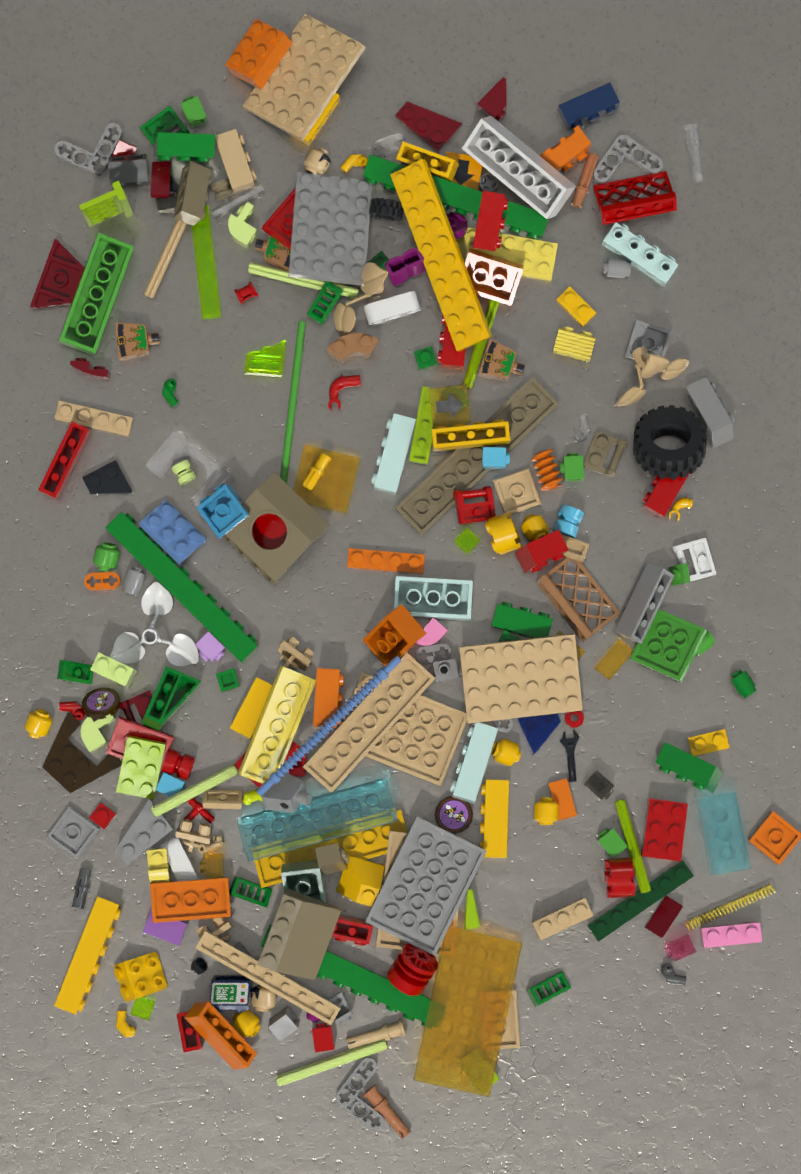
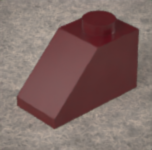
[477,77,507,121]

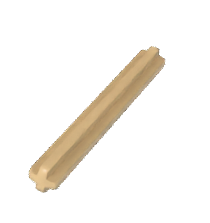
[144,220,187,298]

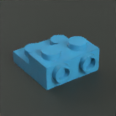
[197,484,250,538]

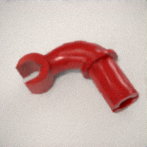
[328,374,361,411]

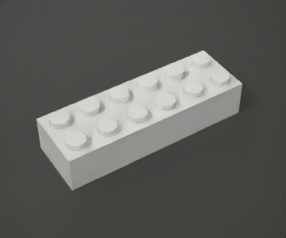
[462,116,576,219]

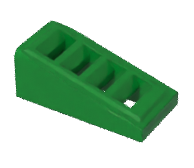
[307,282,344,324]
[229,876,273,907]
[526,971,571,1007]

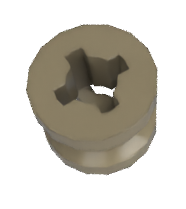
[211,179,233,201]

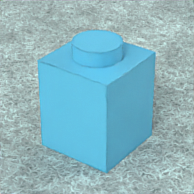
[482,447,510,469]
[155,773,187,797]

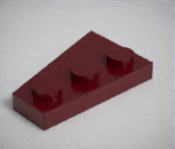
[395,101,462,153]

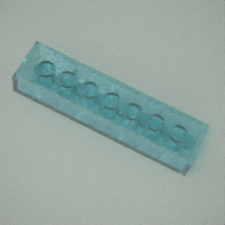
[236,778,398,862]

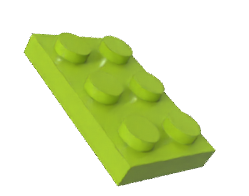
[116,735,166,799]

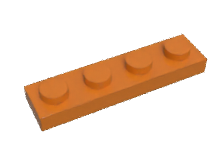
[347,548,425,574]

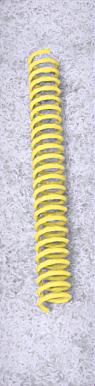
[685,884,776,931]

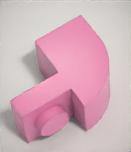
[416,618,448,647]

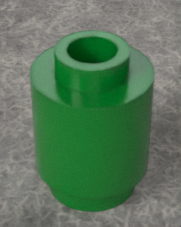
[730,669,757,699]

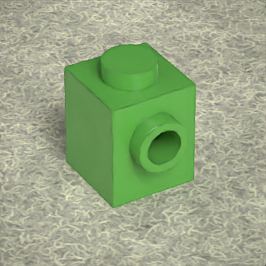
[560,453,584,482]

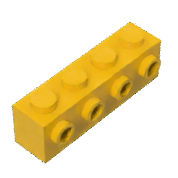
[431,420,510,452]

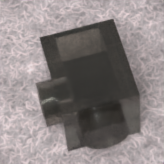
[583,770,614,800]

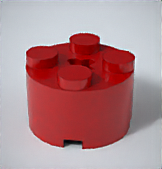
[604,858,635,898]

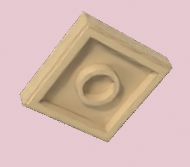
[493,468,541,515]

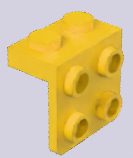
[113,952,167,1002]

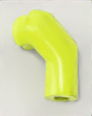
[242,789,263,805]

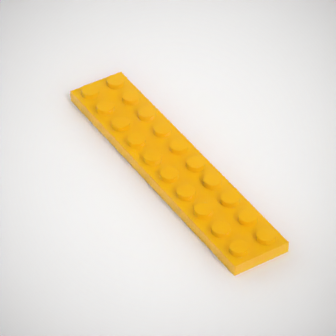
[390,159,492,351]

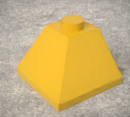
[336,855,385,907]

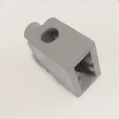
[261,773,312,813]

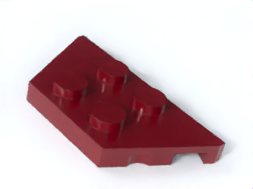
[30,239,84,309]

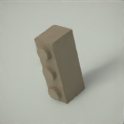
[174,161,211,226]

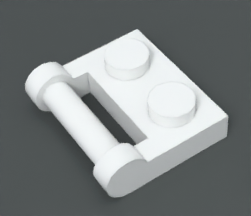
[672,538,716,582]

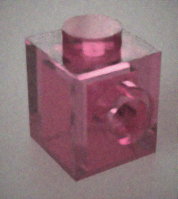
[664,934,696,961]

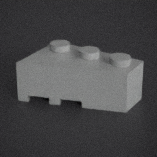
[686,377,735,449]
[115,799,175,865]

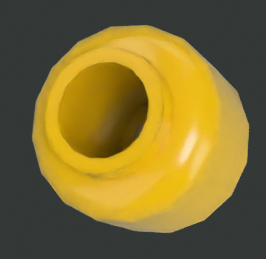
[521,514,549,542]
[24,709,52,739]
[491,738,521,766]
[534,797,559,825]
[232,1010,261,1038]

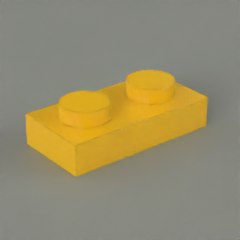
[556,286,596,327]
[687,729,730,756]

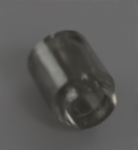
[156,192,178,214]

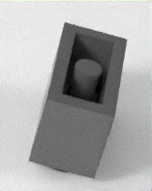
[108,154,149,186]

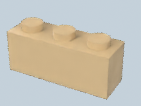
[215,129,257,193]
[532,898,594,940]

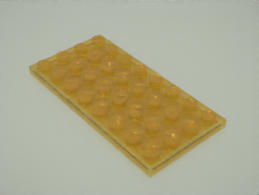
[413,926,522,1097]

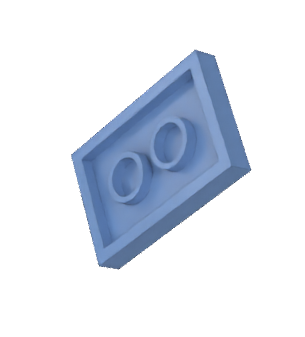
[139,500,207,565]

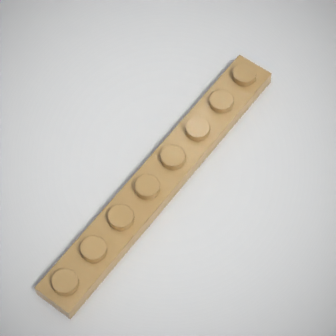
[195,930,341,1025]

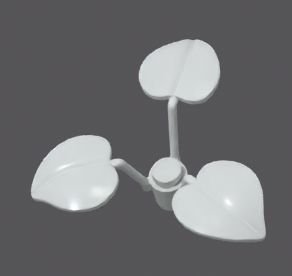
[110,582,199,666]

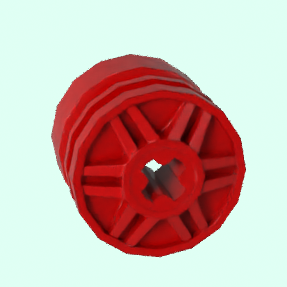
[387,943,439,996]

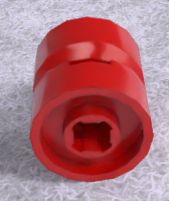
[162,748,196,780]

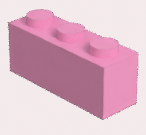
[700,922,762,948]

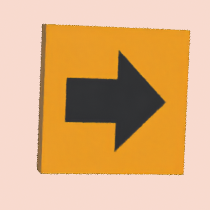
[442,151,482,190]

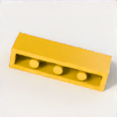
[479,780,509,858]

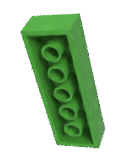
[57,233,134,355]

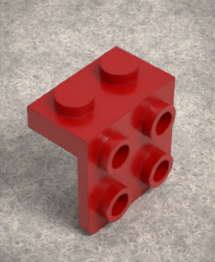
[252,513,287,549]

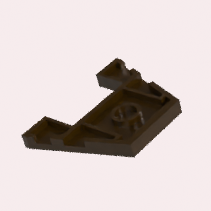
[42,712,122,793]

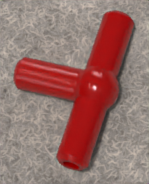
[183,798,215,823]

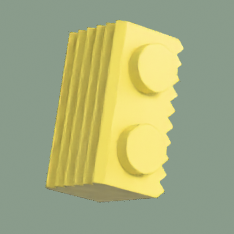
[552,326,596,362]

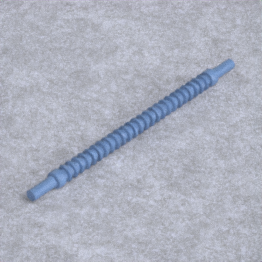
[256,656,401,796]

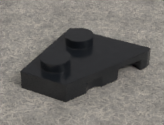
[82,460,133,495]

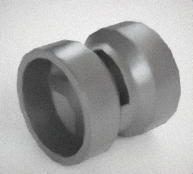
[479,173,498,193]

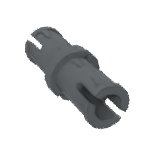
[71,869,92,909]

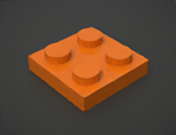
[748,811,801,865]

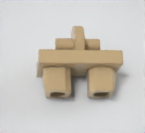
[277,636,314,671]
[175,819,212,853]
[196,917,232,941]

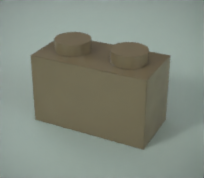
[315,843,349,875]

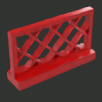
[592,171,677,225]

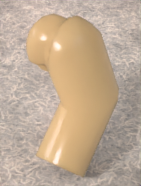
[198,835,224,854]

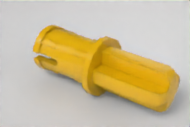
[303,453,332,490]

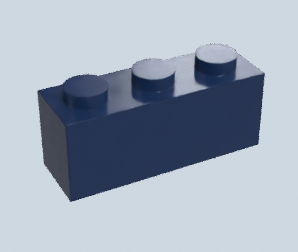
[558,82,620,130]

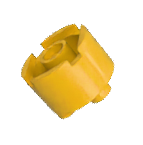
[485,511,522,555]

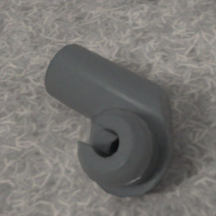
[661,963,686,986]

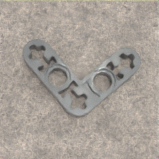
[54,123,123,175]
[593,135,663,184]
[336,1057,384,1131]

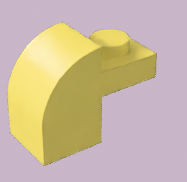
[147,848,171,884]

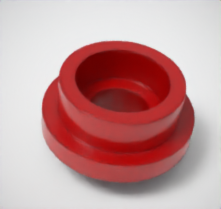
[565,711,584,728]

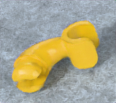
[668,497,693,521]

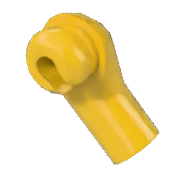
[340,154,368,173]
[116,1010,136,1038]

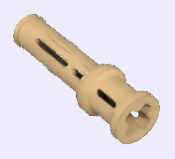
[346,1019,406,1049]

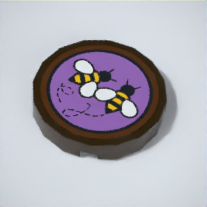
[82,688,121,719]
[435,796,473,834]

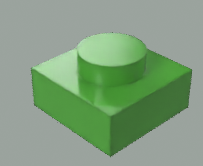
[669,563,690,586]

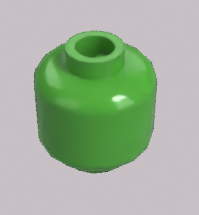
[93,542,120,572]

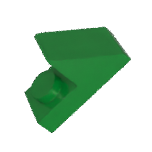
[57,660,93,685]

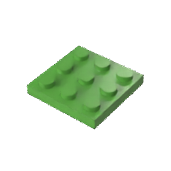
[630,609,707,682]

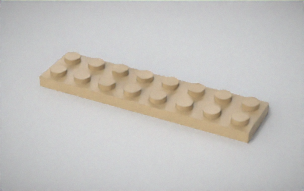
[303,653,436,793]

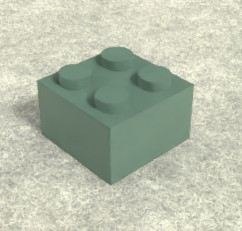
[281,860,326,902]

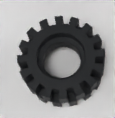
[369,198,404,222]

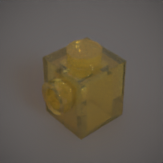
[200,853,224,879]

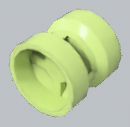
[171,460,197,486]

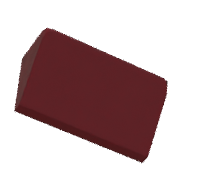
[645,895,683,939]

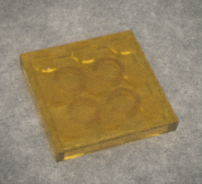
[293,444,360,514]

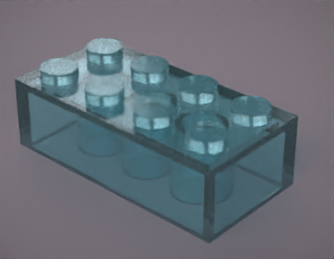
[695,792,751,875]

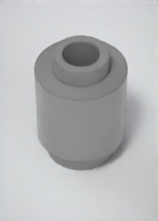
[602,258,631,279]
[122,567,145,596]

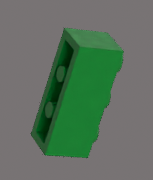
[491,601,553,638]

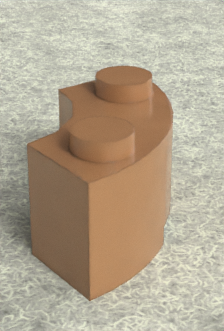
[326,333,379,364]

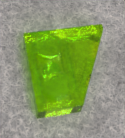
[244,340,286,378]

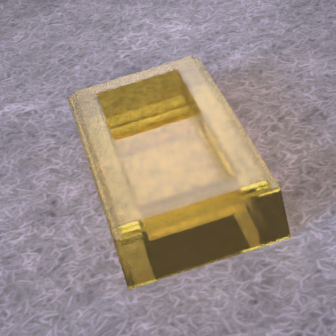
[595,639,634,680]

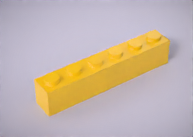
[54,896,122,1015]

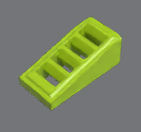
[464,889,480,930]

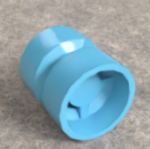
[552,504,584,538]

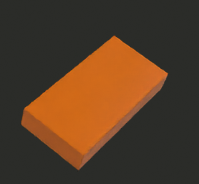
[548,778,577,821]

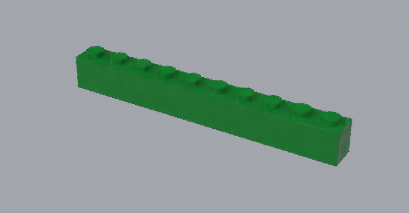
[363,154,549,240]
[105,512,258,663]
[260,924,446,1029]

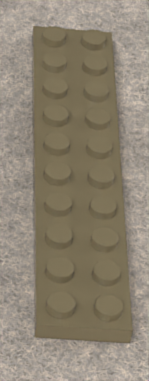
[395,377,559,536]

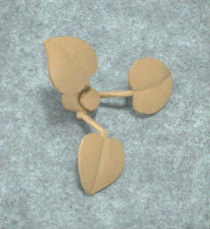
[333,262,389,336]
[614,347,690,407]

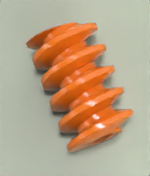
[531,449,563,491]

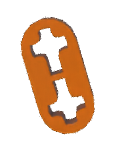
[84,572,121,591]

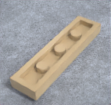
[54,401,133,437]

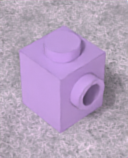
[195,632,226,662]

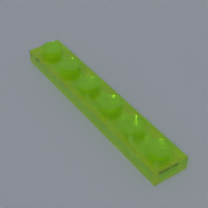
[191,205,221,320]

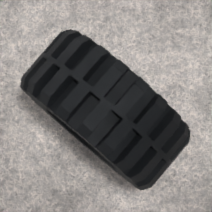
[633,405,707,480]

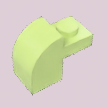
[228,202,258,249]
[81,714,116,753]

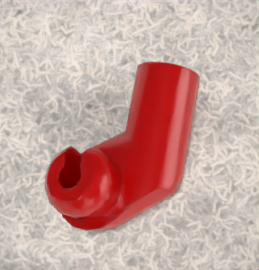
[59,701,85,720]

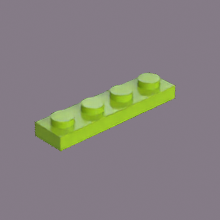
[409,386,441,465]

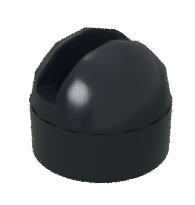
[191,957,208,975]

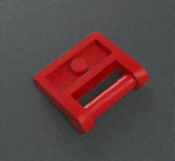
[453,486,496,525]

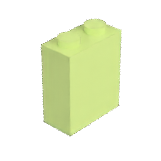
[90,652,138,689]

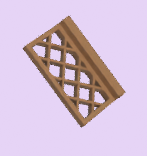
[536,557,620,642]

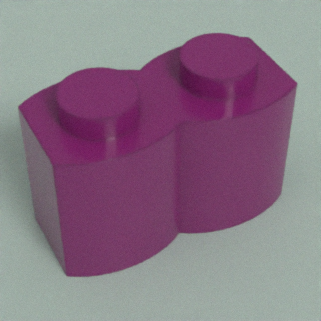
[384,248,426,285]

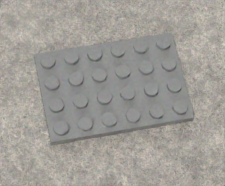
[288,172,372,286]
[365,816,487,956]

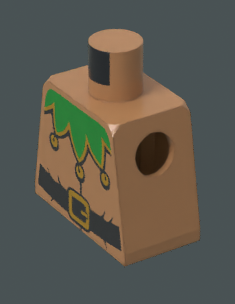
[255,235,290,271]
[115,323,160,362]
[478,339,525,381]

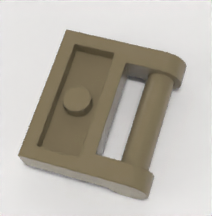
[584,431,628,478]

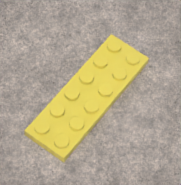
[456,227,558,282]
[238,666,316,784]

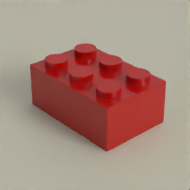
[641,798,688,862]

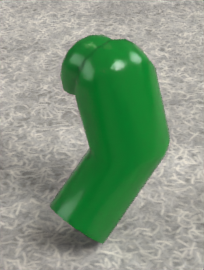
[162,378,179,408]

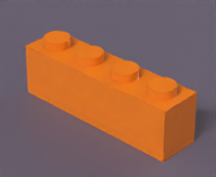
[185,1001,257,1070]

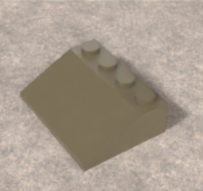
[257,888,342,980]

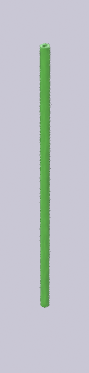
[280,321,306,484]

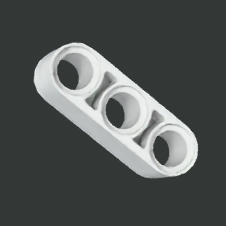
[363,291,421,325]
[160,837,200,881]

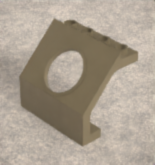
[223,472,330,585]

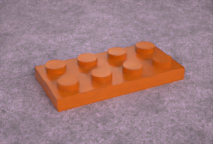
[150,878,231,923]

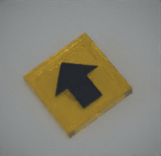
[429,384,471,427]

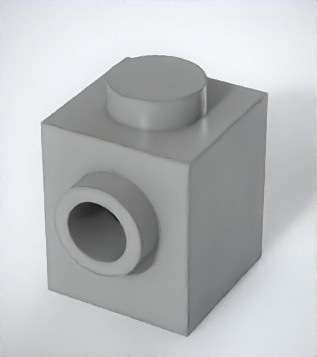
[430,658,459,682]
[268,1006,300,1041]

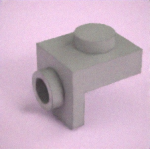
[328,992,353,1024]

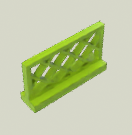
[79,181,133,227]

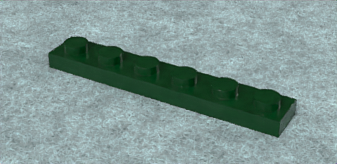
[587,860,694,942]

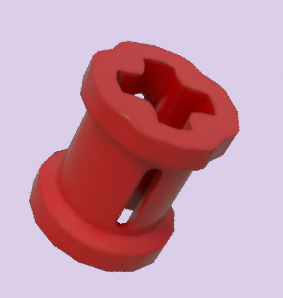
[234,281,258,305]

